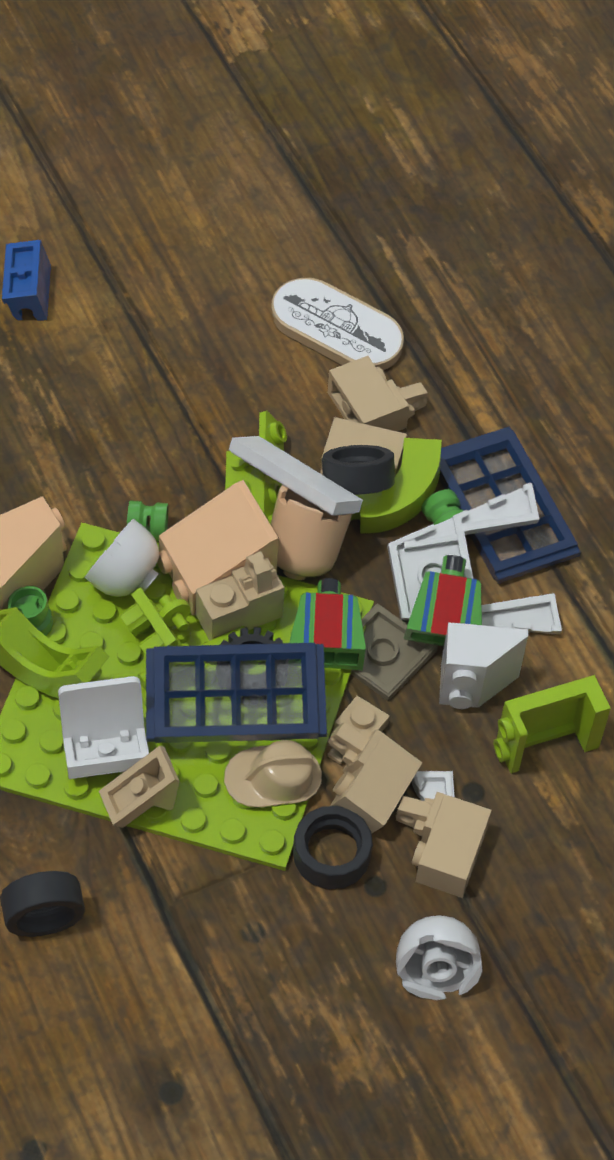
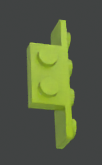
[225,410,287,524]

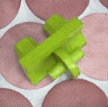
[120,587,191,654]

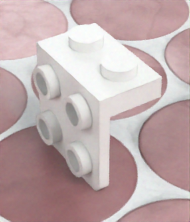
[58,676,149,779]

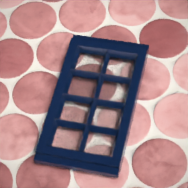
[439,426,581,584]
[146,643,327,743]

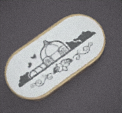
[272,278,404,370]

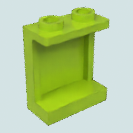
[493,675,611,773]

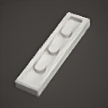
[229,436,363,516]

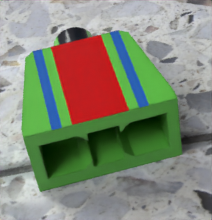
[404,555,482,646]
[288,578,366,670]

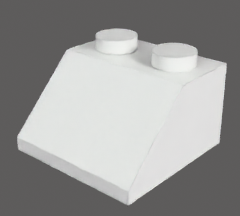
[439,622,528,709]

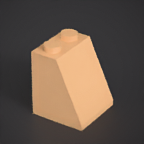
[157,480,279,615]
[0,496,67,610]

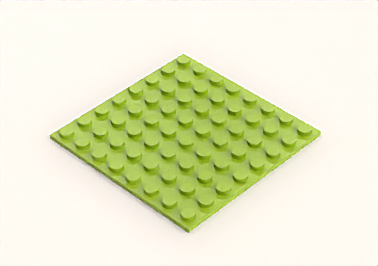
[0,522,374,871]

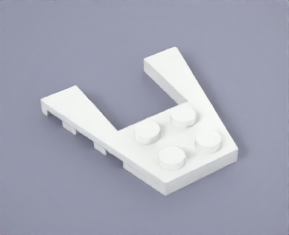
[387,483,562,634]

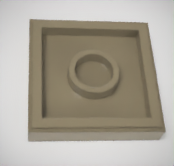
[350,603,438,702]

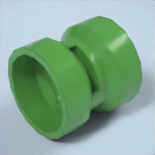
[421,489,463,525]
[127,500,169,541]
[8,586,53,636]

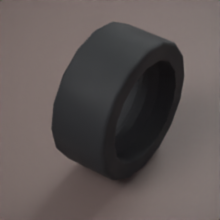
[322,445,395,495]
[293,806,373,889]
[0,871,85,937]

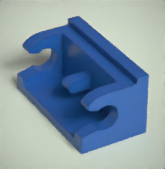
[2,240,51,321]

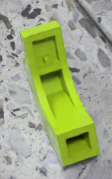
[350,438,442,533]
[0,607,110,698]

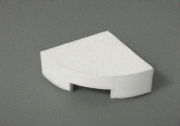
[412,771,455,801]

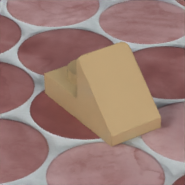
[99,746,180,828]

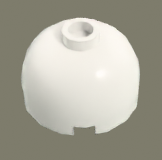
[85,519,159,597]
[396,915,482,1000]

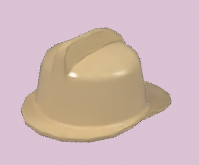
[224,740,322,808]

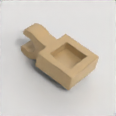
[328,696,390,765]

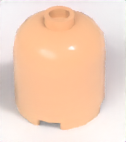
[270,485,352,580]

